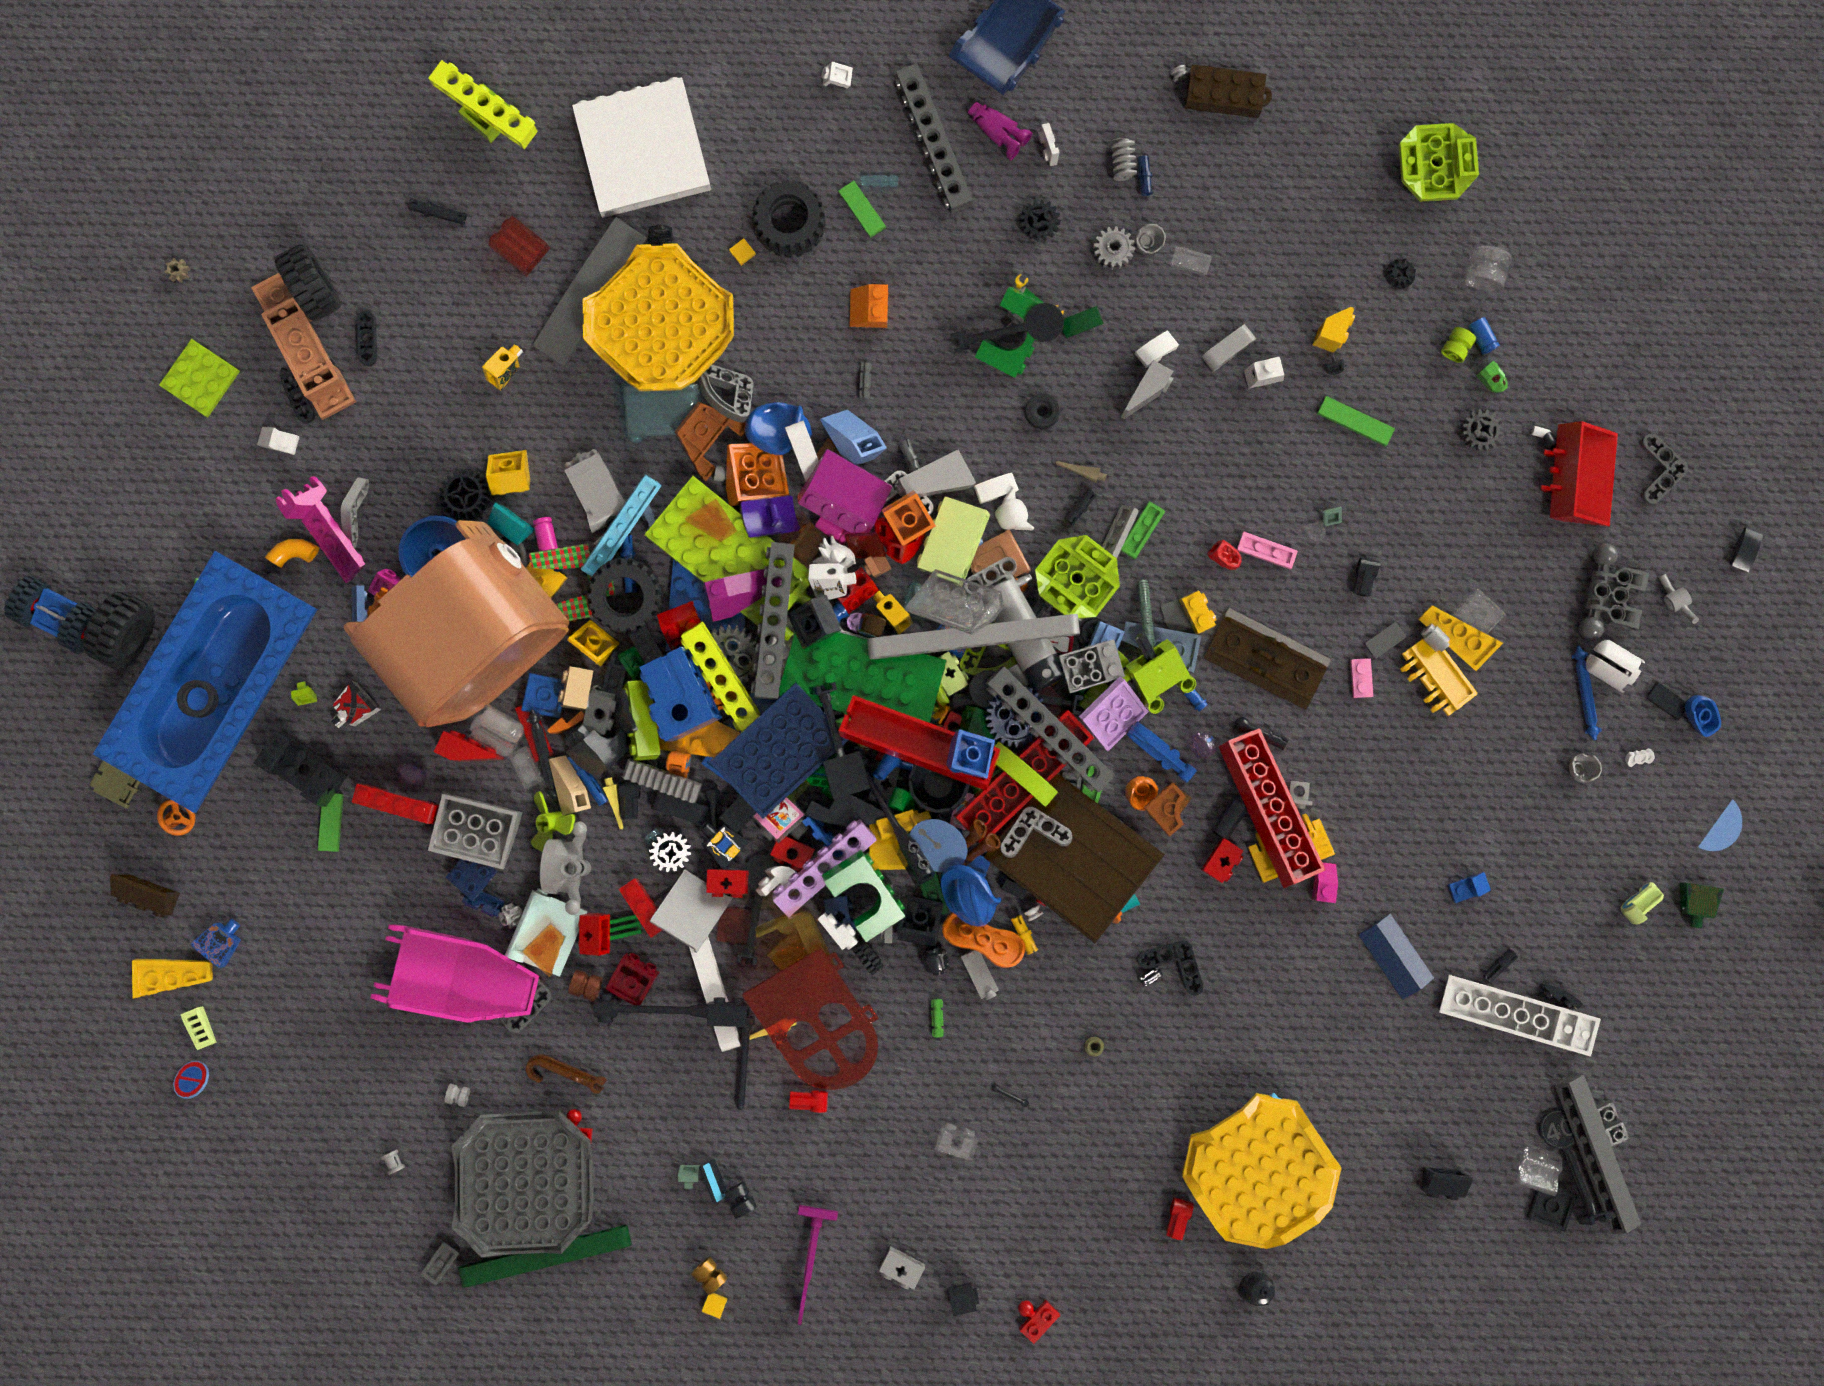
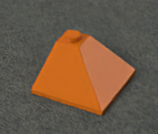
[726,443,789,506]

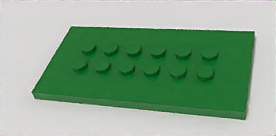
[778,632,947,723]

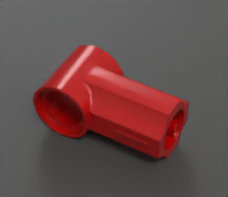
[789,1090,828,1113]
[1166,1197,1194,1240]

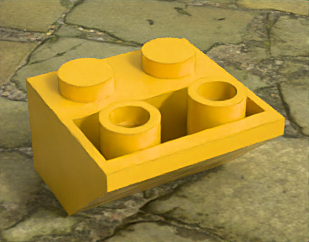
[1313,307,1355,353]

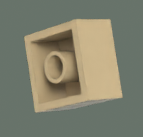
[558,667,593,711]

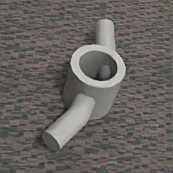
[1658,574,1699,624]

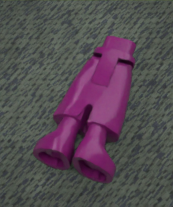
[968,102,1033,161]

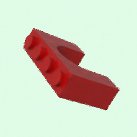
[351,784,440,824]

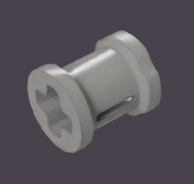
[381,1150,405,1175]

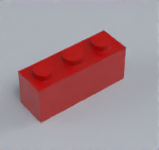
[618,878,663,938]

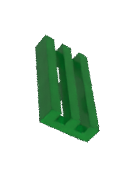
[610,915,642,940]

